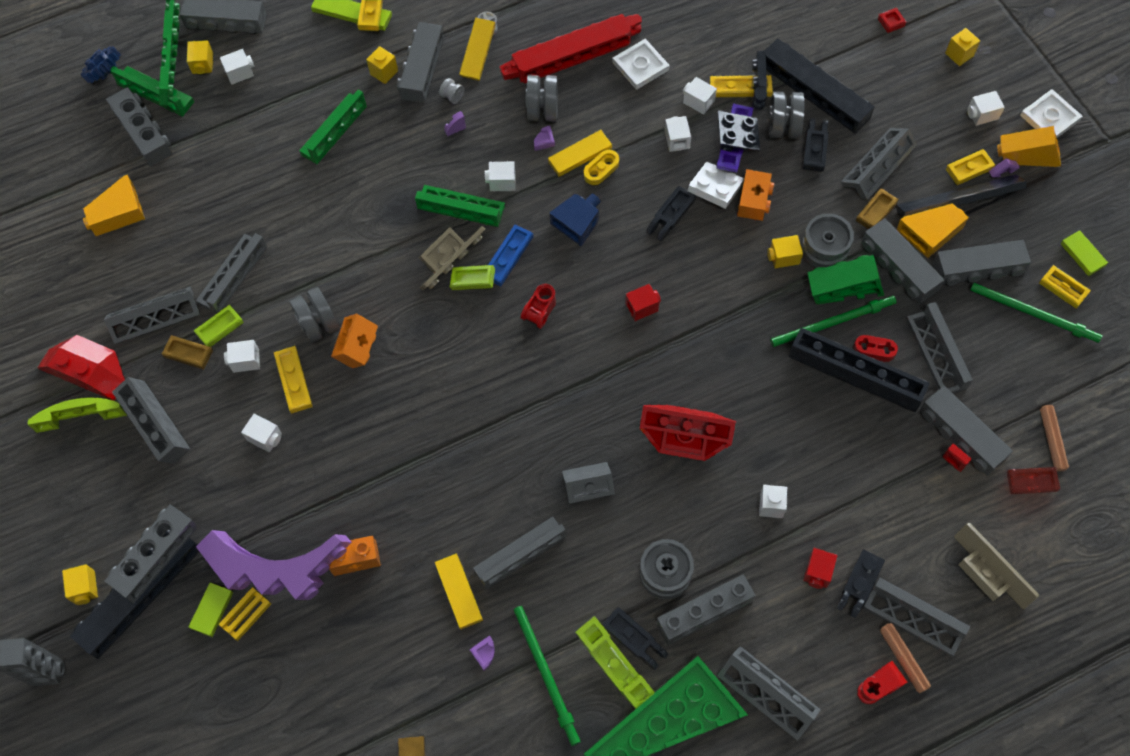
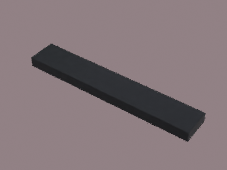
[896,174,1027,217]

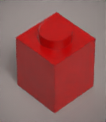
[625,284,661,321]
[803,548,838,589]

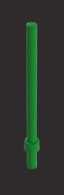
[970,283,1103,343]
[770,296,896,347]
[514,606,581,746]

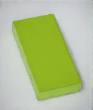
[1061,230,1108,276]
[450,265,495,290]
[194,305,244,347]
[189,583,233,637]

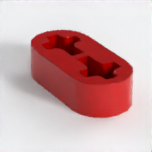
[853,335,898,362]

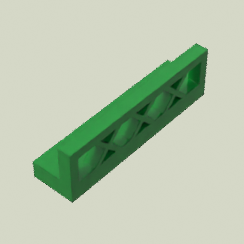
[110,66,194,117]
[299,89,367,164]
[415,185,505,227]

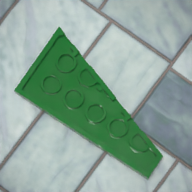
[159,0,180,105]
[583,656,748,756]

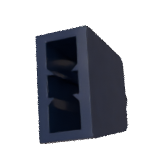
[550,194,601,246]

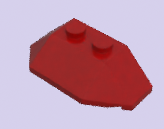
[37,335,125,401]
[639,405,736,461]

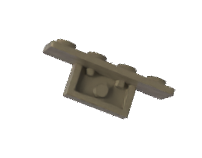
[419,226,485,291]
[954,523,1039,609]

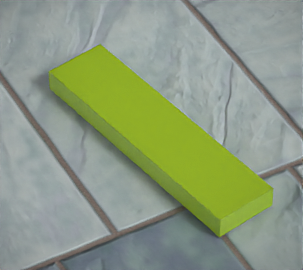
[311,0,392,31]

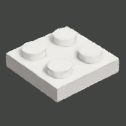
[613,39,670,90]
[1020,89,1082,138]
[688,162,744,209]

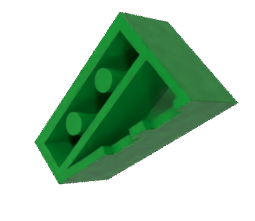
[807,255,885,304]

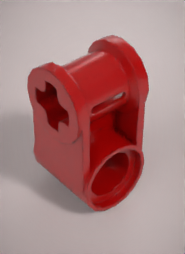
[520,284,556,329]
[857,661,907,704]

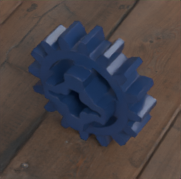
[81,46,121,83]

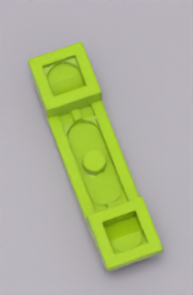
[28,398,127,433]
[575,616,655,710]

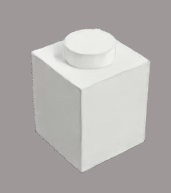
[220,49,255,85]
[683,77,717,115]
[967,91,1005,126]
[665,116,691,152]
[485,162,516,191]
[224,340,260,373]
[241,414,282,452]
[759,485,787,518]

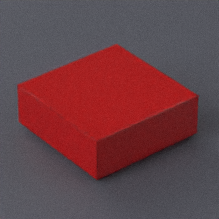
[878,8,906,33]
[943,443,971,472]

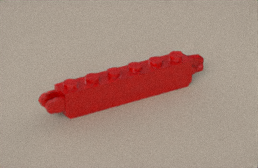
[499,14,642,83]

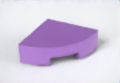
[444,111,466,136]
[534,125,555,151]
[989,158,1020,177]
[470,636,495,671]

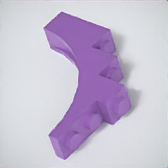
[196,530,352,600]

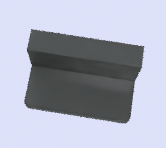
[562,462,615,504]

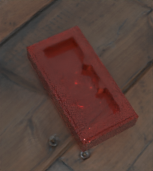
[1007,467,1060,494]

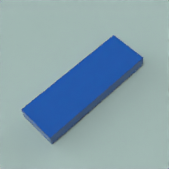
[488,225,534,286]

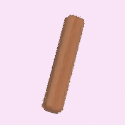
[1040,405,1069,472]
[880,623,931,693]

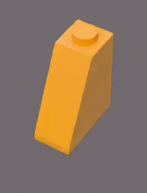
[997,126,1061,167]
[83,175,145,236]
[896,203,969,258]

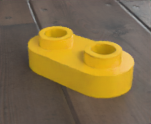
[584,150,619,185]

